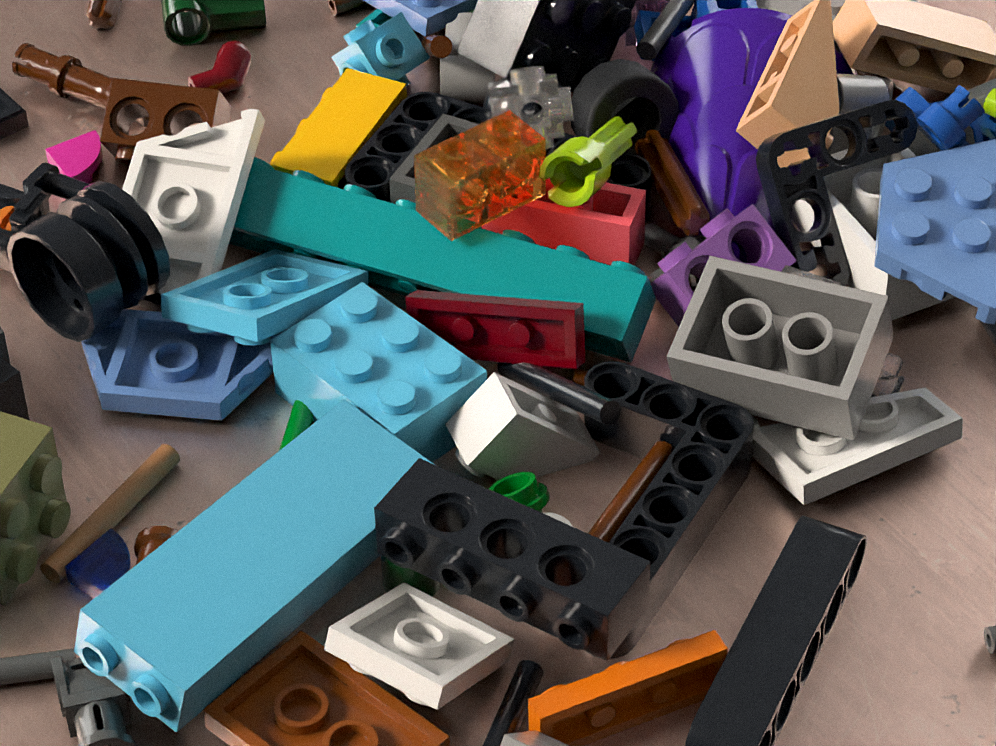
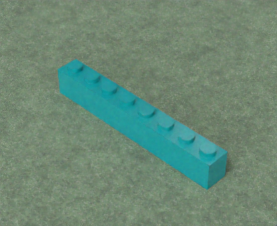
[229,157,656,363]

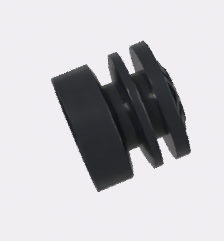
[7,180,170,342]

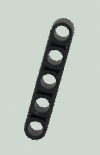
[685,515,867,746]

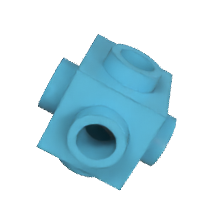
[331,12,430,86]

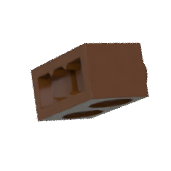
[100,78,232,166]

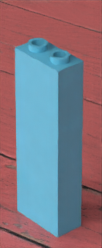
[74,400,435,733]

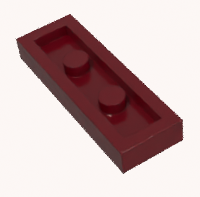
[406,290,586,369]

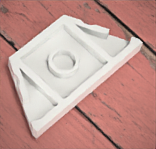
[122,109,265,294]

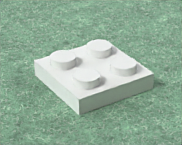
[324,583,514,710]

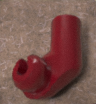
[187,40,252,94]

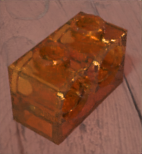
[414,110,546,241]

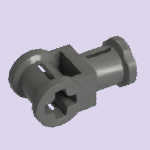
[50,655,137,746]

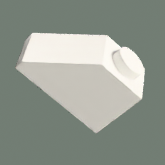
[445,372,600,480]

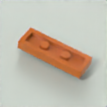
[528,630,728,746]

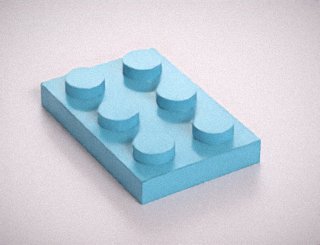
[161,249,368,345]

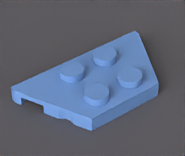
[874,139,996,325]
[81,309,287,421]

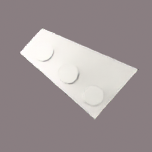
[752,387,963,505]

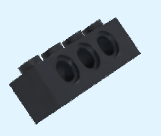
[374,458,650,661]

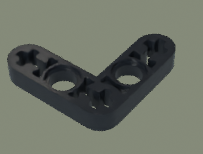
[756,100,917,286]

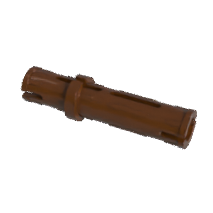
[12,43,149,127]

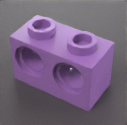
[650,204,797,327]

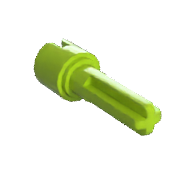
[539,116,637,207]

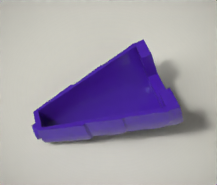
[650,8,858,263]

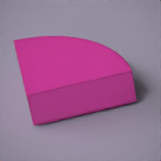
[45,130,103,183]

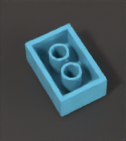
[270,282,487,463]

